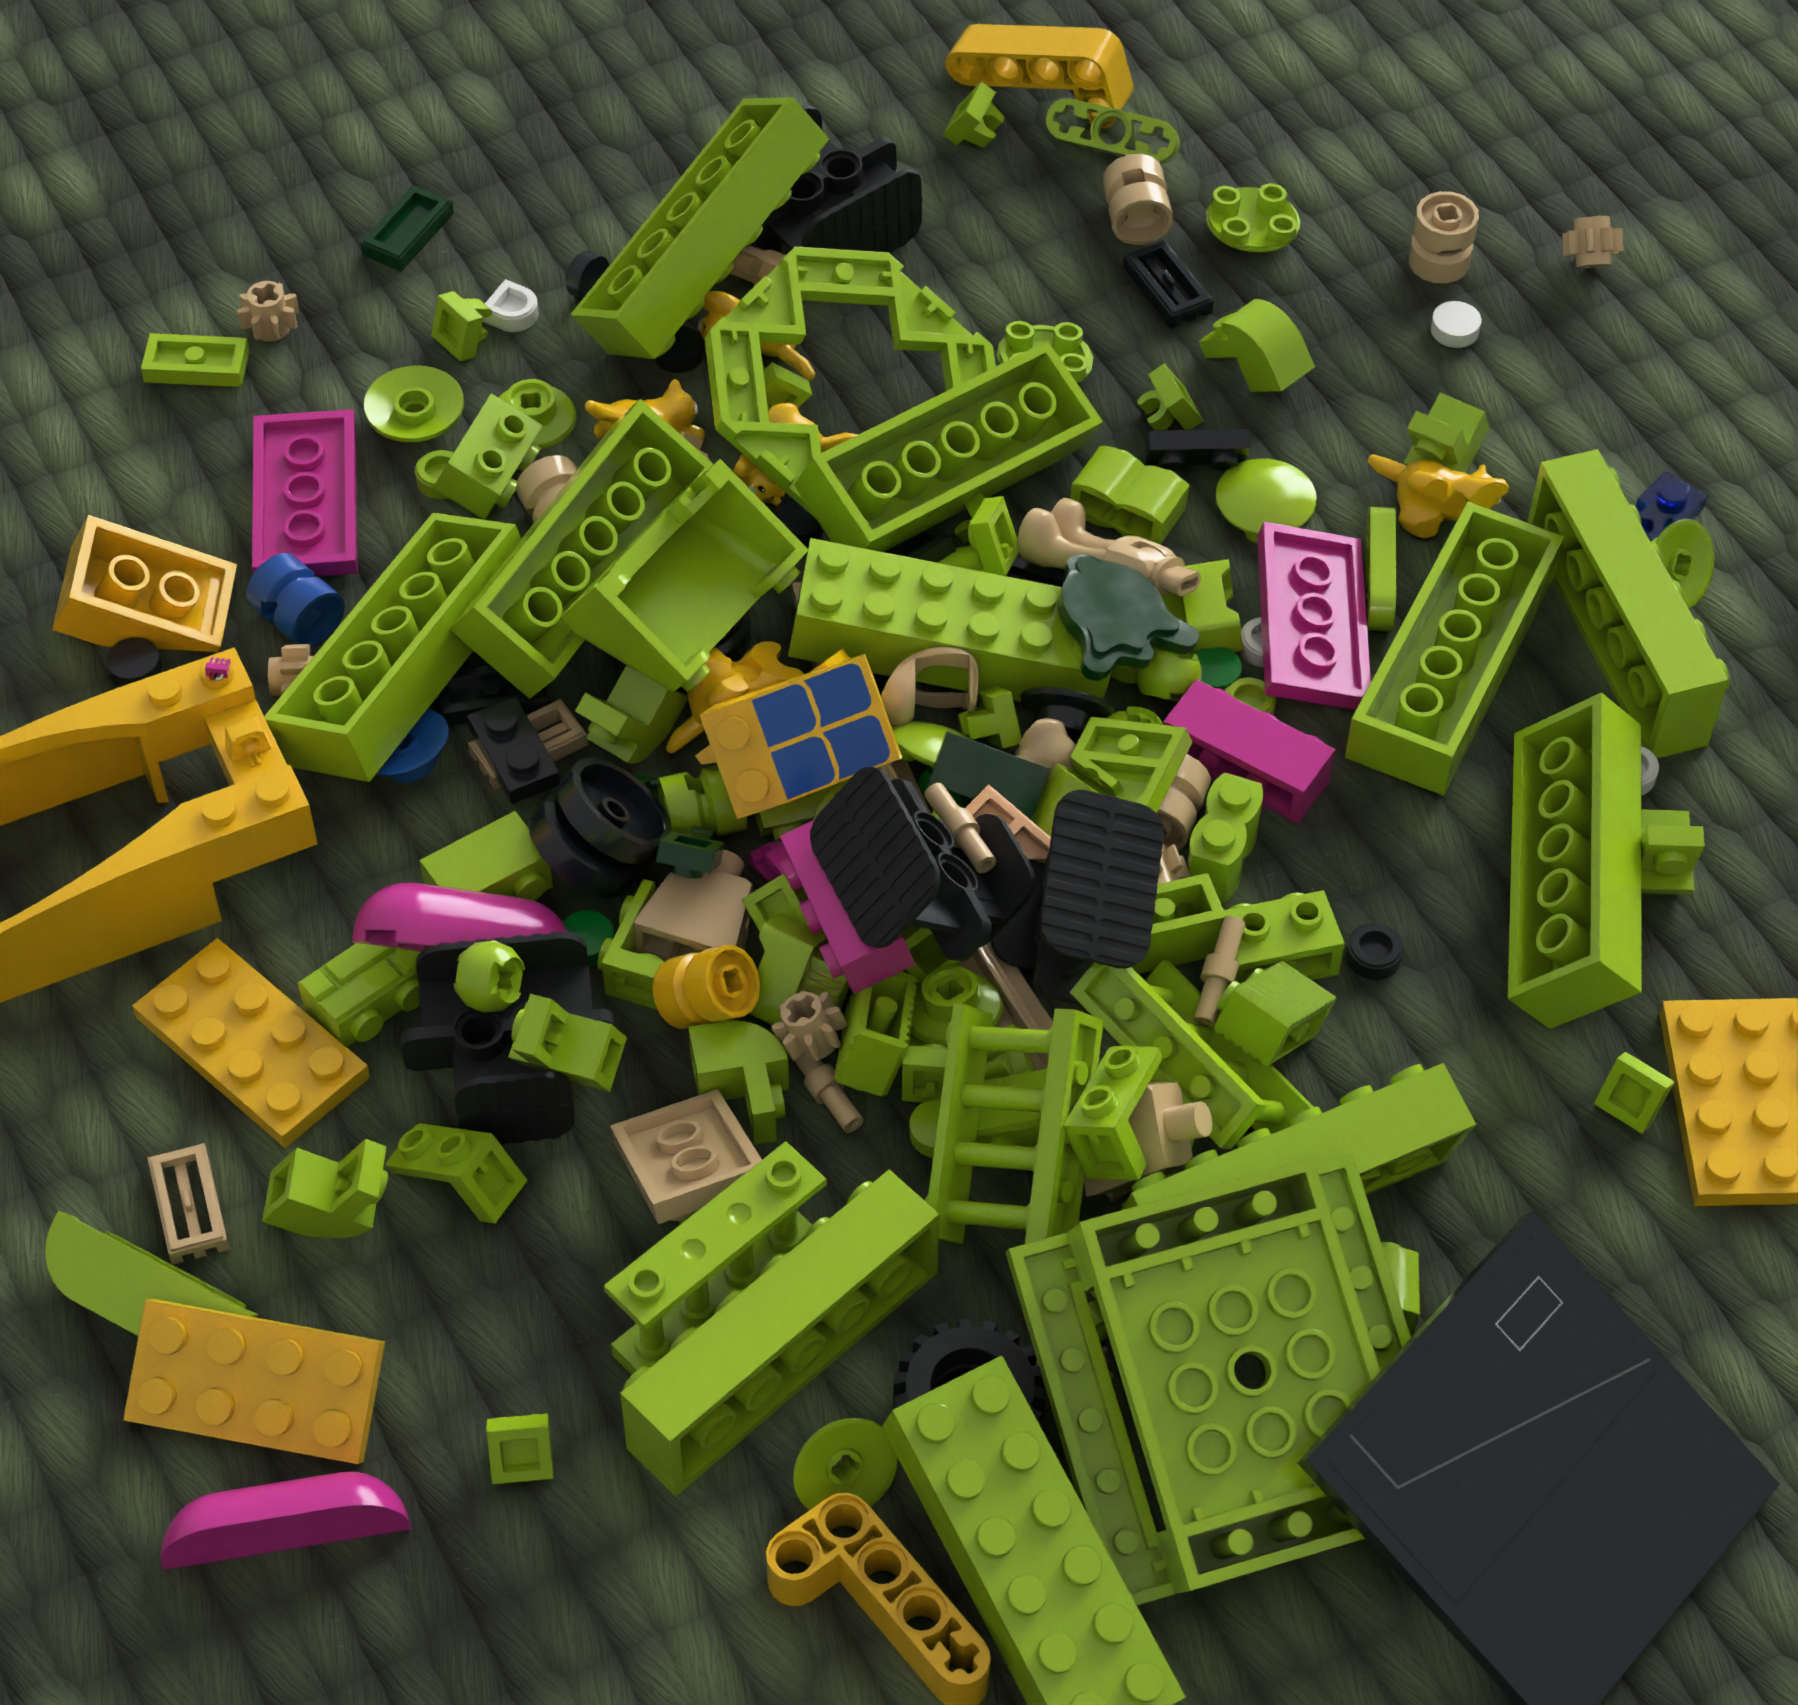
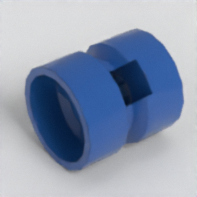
[246,553,345,648]

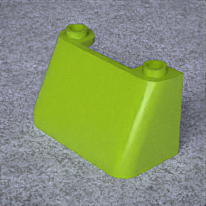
[559,459,809,693]

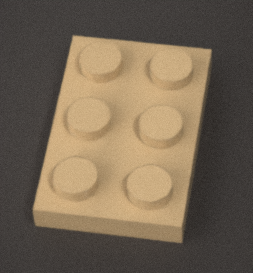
[610,1089,762,1224]

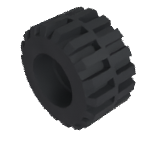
[893,1319,1047,1430]

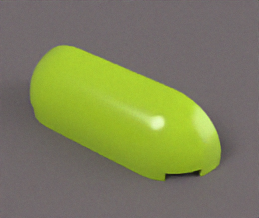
[45,1211,258,1336]

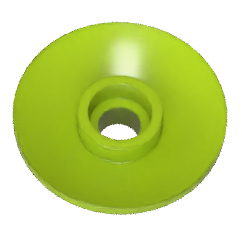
[364,365,464,442]

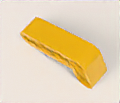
[945,24,1134,128]
[766,1493,991,1705]

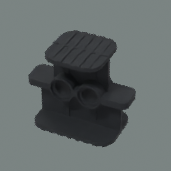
[753,105,923,253]
[810,767,1035,962]
[991,790,1164,1004]
[401,932,615,1145]

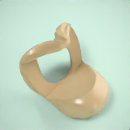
[881,647,979,726]

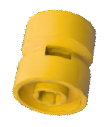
[652,945,761,1029]

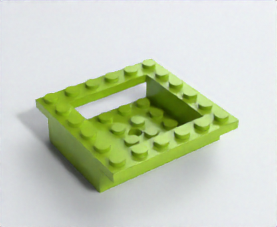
[1005,1153,1411,1605]

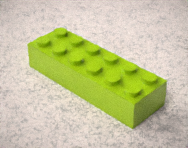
[570,97,829,359]
[794,341,1103,552]
[449,399,713,699]
[1527,449,1729,758]
[1345,501,1565,796]
[264,513,522,782]
[788,538,1111,702]
[1508,692,1642,1029]
[1121,1063,1476,1210]
[620,1169,939,1497]
[882,1356,1186,1705]

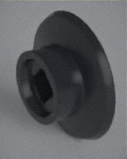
[1020,688,1115,742]

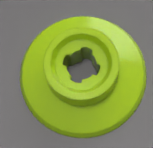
[498,379,577,450]
[1651,519,1714,609]
[910,966,1004,1046]
[793,1418,898,1510]

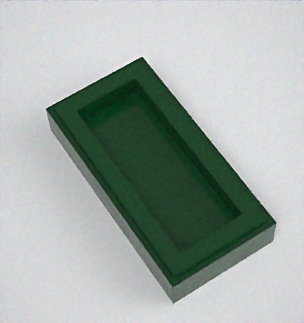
[360,185,454,272]
[928,731,1050,820]

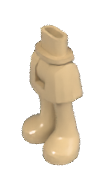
[1018,498,1201,596]

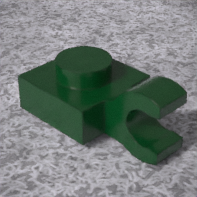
[656,825,725,878]

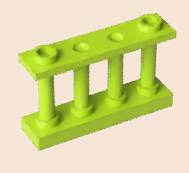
[1070,959,1313,1149]
[925,1003,1104,1244]
[603,1141,827,1375]

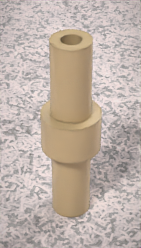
[924,783,996,873]
[1194,916,1245,1027]
[793,1055,864,1133]

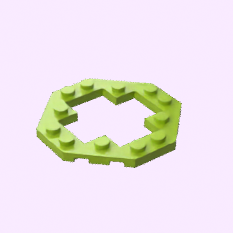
[705,246,996,519]

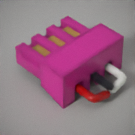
[205,657,231,680]

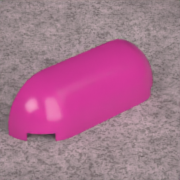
[352,882,568,952]
[160,1471,411,1570]

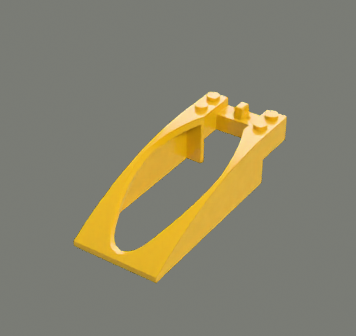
[0,647,318,1003]

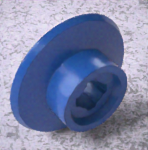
[376,709,449,783]

